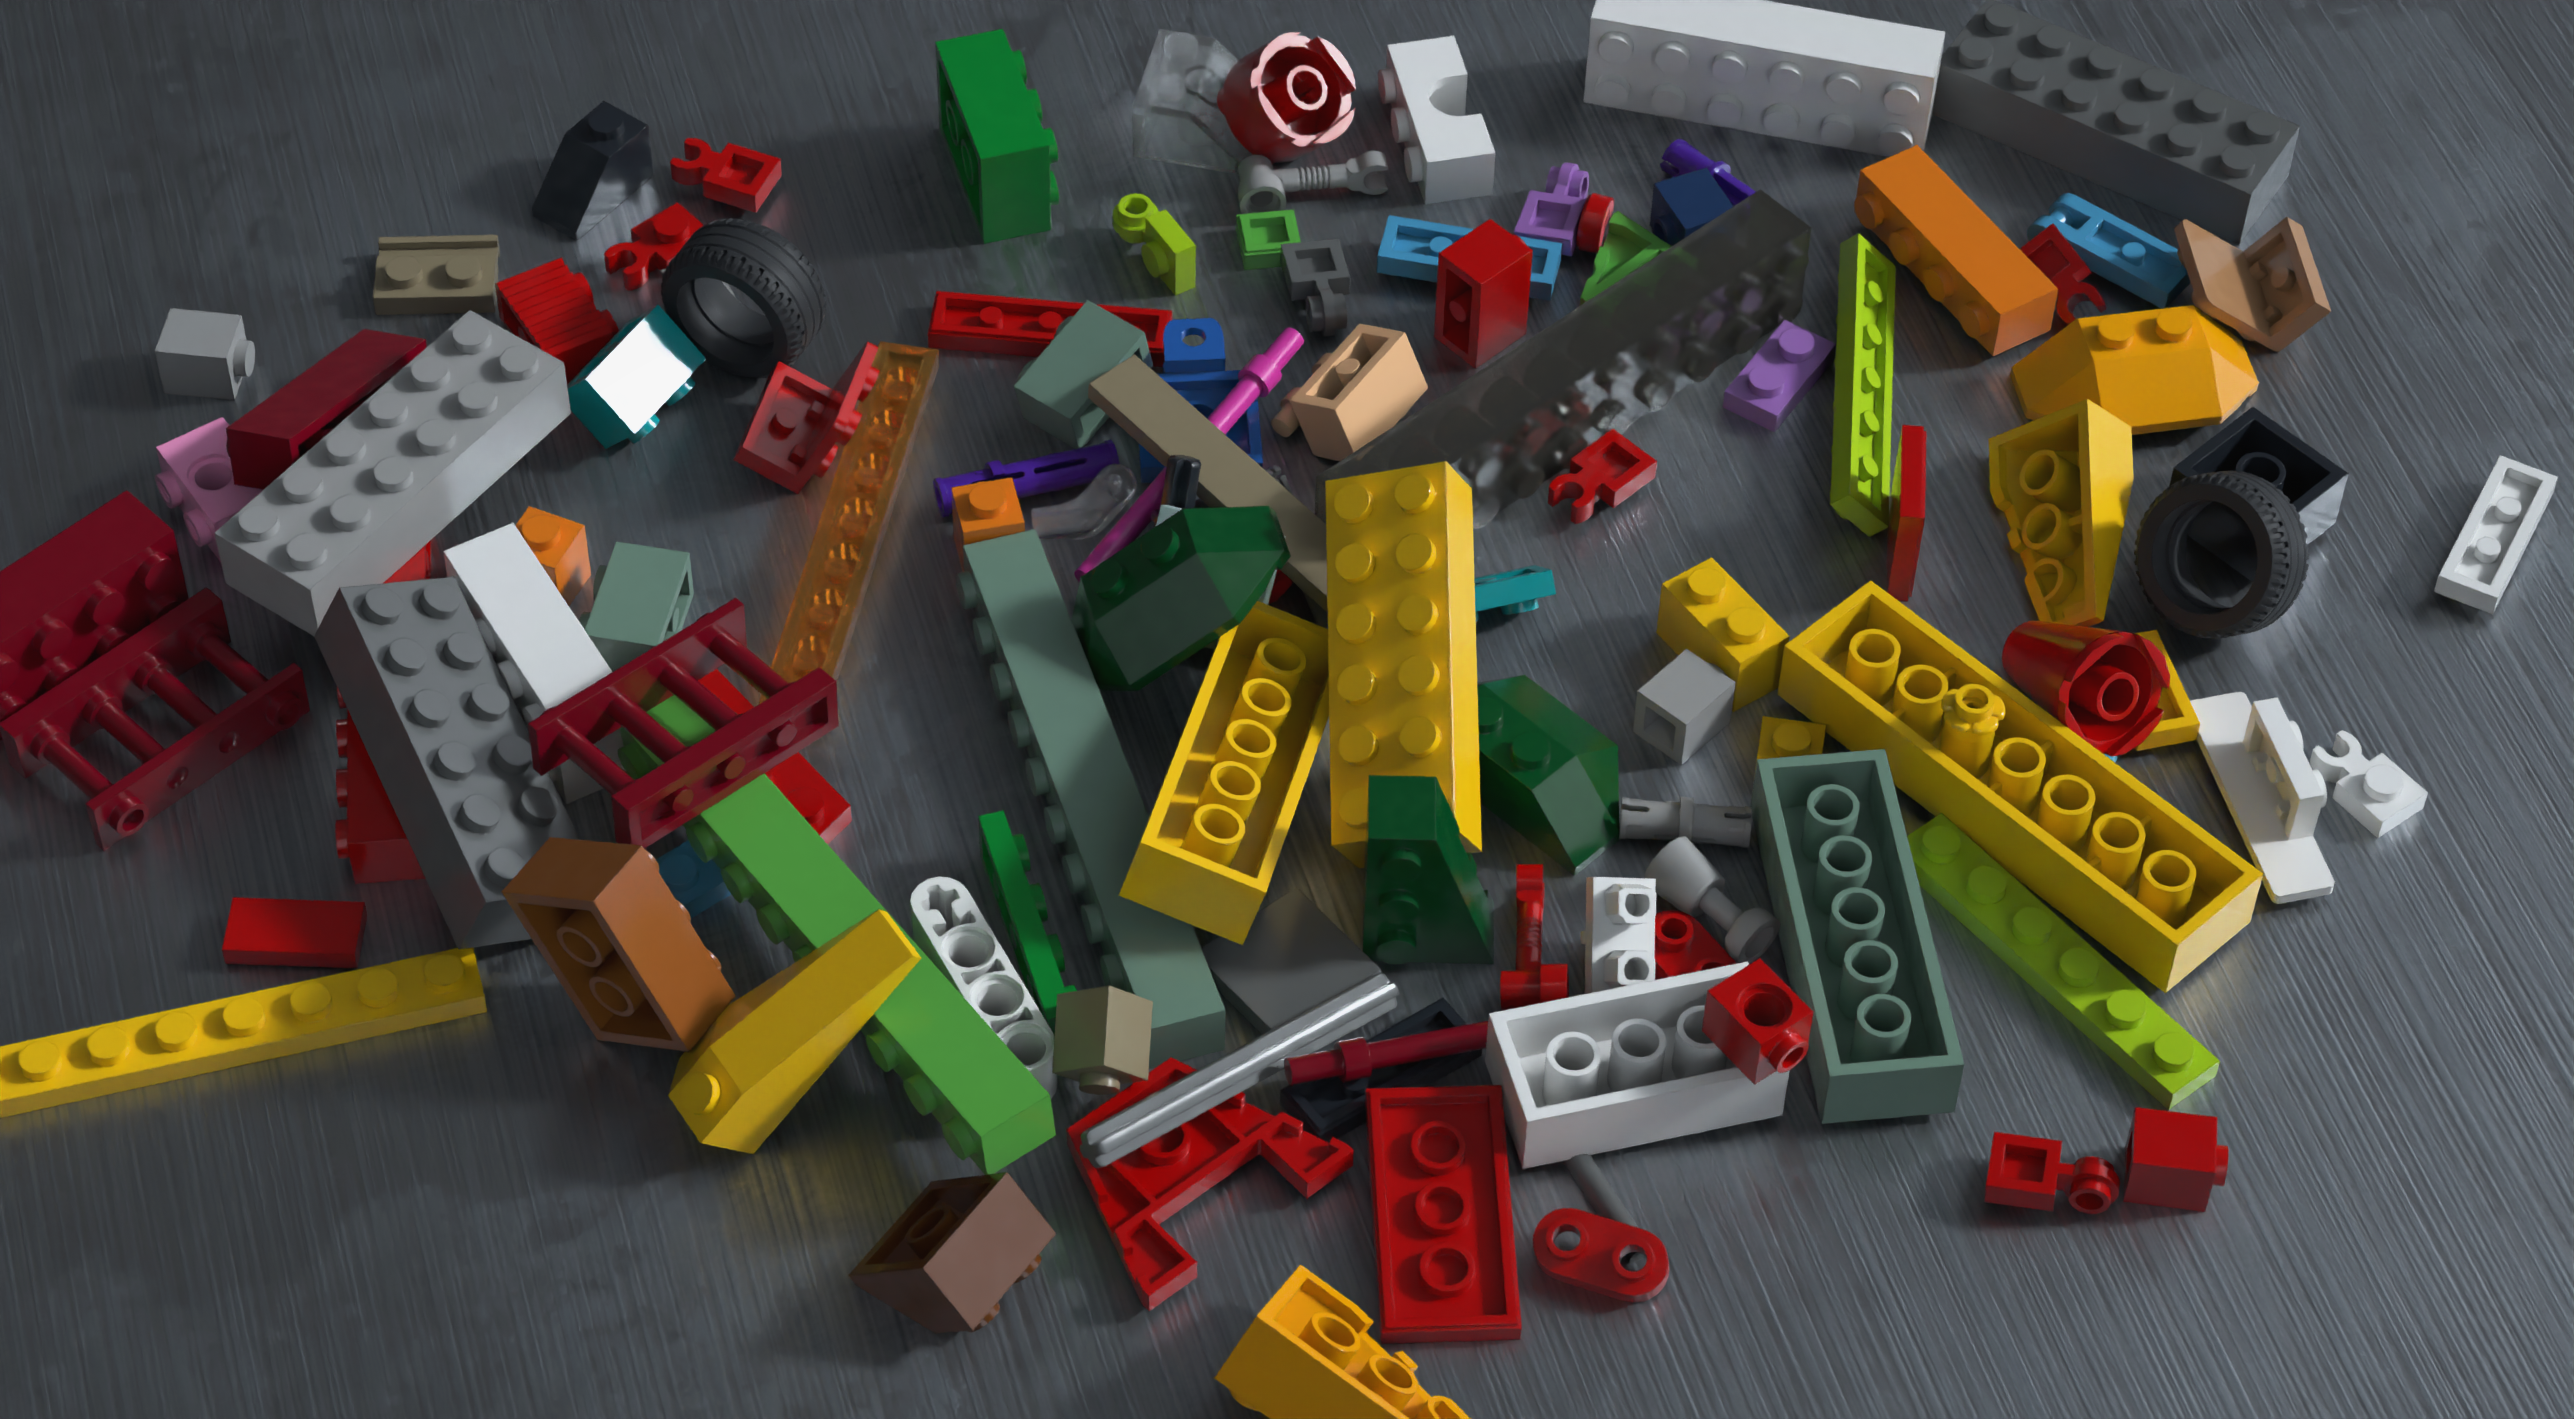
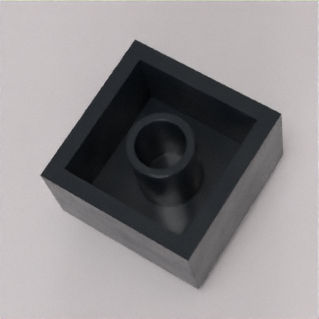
[2169,407,2349,582]

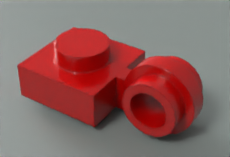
[1984,1132,2120,1214]

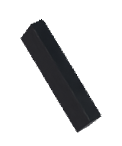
[1280,998,1482,1143]

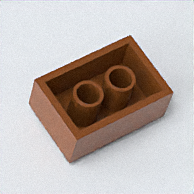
[501,837,736,1052]

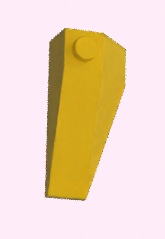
[1989,399,2134,627]
[668,909,921,1154]

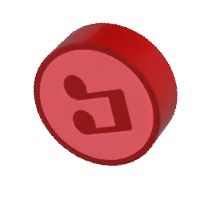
[1576,193,1614,254]

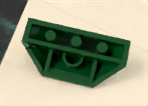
[1071,506,1291,691]
[1477,675,1620,876]

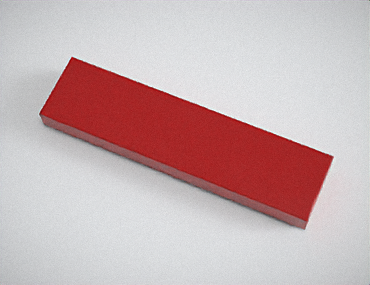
[928,291,1172,368]

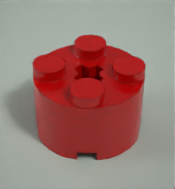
[1217,32,1356,164]

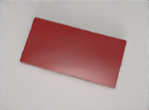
[1365,1085,1522,1344]

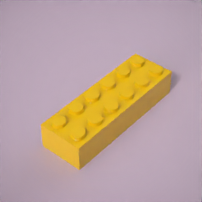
[1325,461,1482,868]
[1118,601,1329,945]

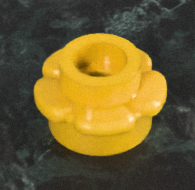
[1941,684,2005,744]

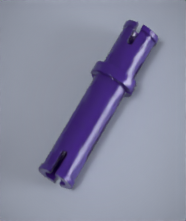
[933,439,1121,518]

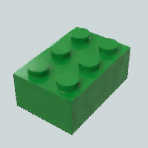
[935,29,1059,244]

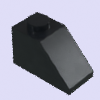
[532,101,654,241]

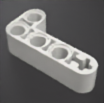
[910,877,1058,1098]

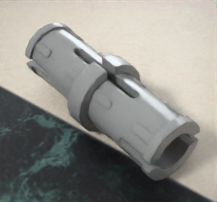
[1619,797,1752,848]

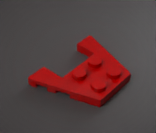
[1067,1057,1354,1311]

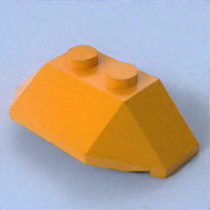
[2010,305,2259,435]

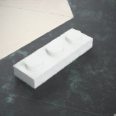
[2434,455,2558,614]

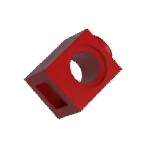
[1702,958,1813,1085]

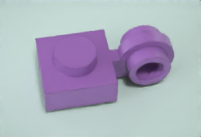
[1514,162,1589,256]

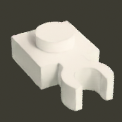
[2309,730,2428,838]

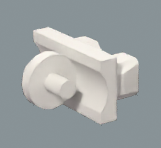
[1580,877,1656,994]

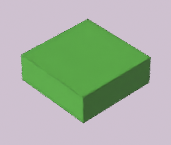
[1236,209,1301,270]

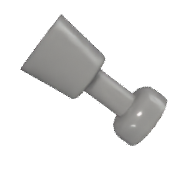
[1644,836,1780,964]

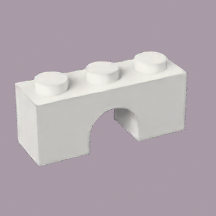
[1378,36,1495,205]

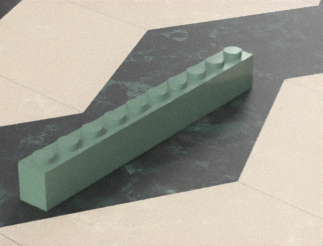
[955,529,1226,1069]

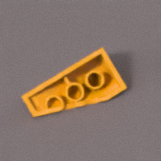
[1215,1264,1471,1419]

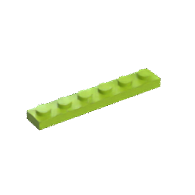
[1829,233,1896,537]
[1907,813,2220,1110]

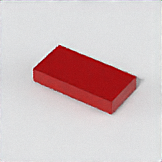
[222,897,367,968]

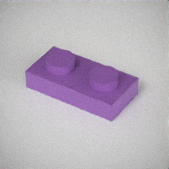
[1723,320,1836,432]

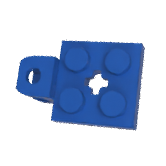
[1138,318,1263,483]

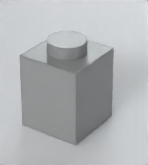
[155,308,255,400]
[1633,648,1736,765]

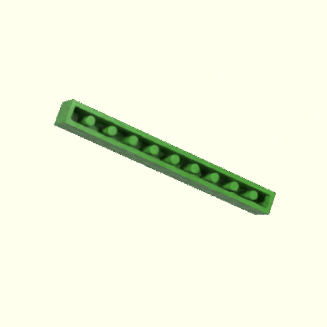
[617,695,1056,1175]

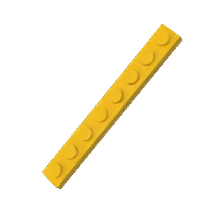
[0,947,487,1118]

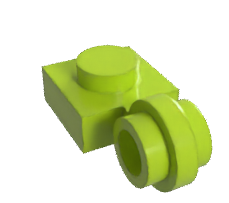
[1112,193,1196,296]

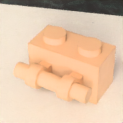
[1271,323,1428,465]

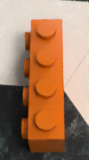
[1854,145,2058,356]

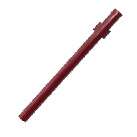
[1284,1021,1488,1085]

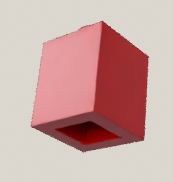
[2123,1107,2228,1212]

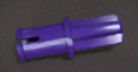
[1660,139,1766,225]

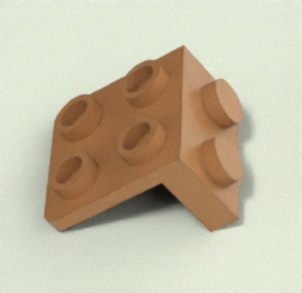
[2174,217,2331,353]

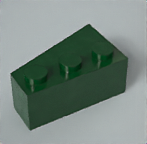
[1362,775,1494,964]

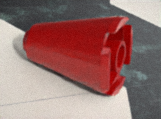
[2002,621,2170,757]

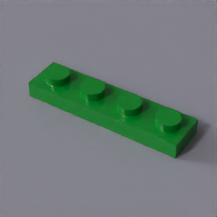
[978,810,1077,1037]

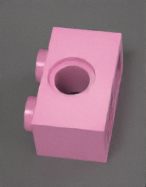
[155,417,263,562]

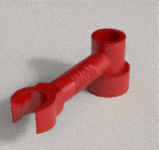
[1500,864,1569,1011]

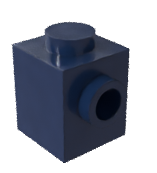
[1650,168,1738,265]

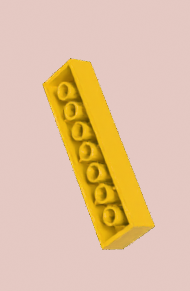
[1777,580,2263,994]

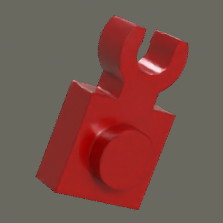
[670,138,782,213]
[604,202,703,291]
[2020,223,2106,326]
[1547,429,1657,524]

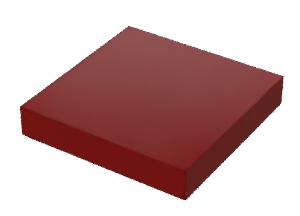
[1886,425,1927,601]

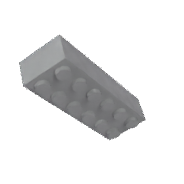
[214,310,571,636]

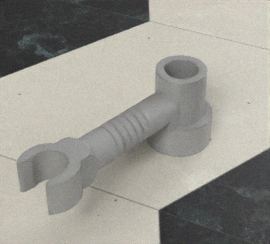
[1237,151,1389,214]

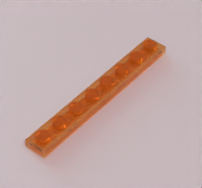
[759,341,939,704]

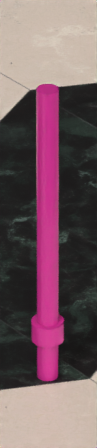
[1074,327,1304,582]

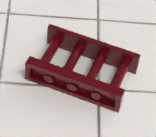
[0,587,310,851]
[528,598,839,849]

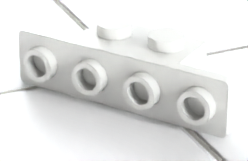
[2190,692,2335,904]

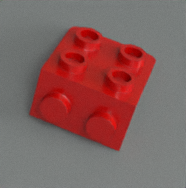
[733,341,880,494]

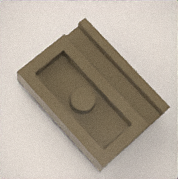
[373,235,500,315]

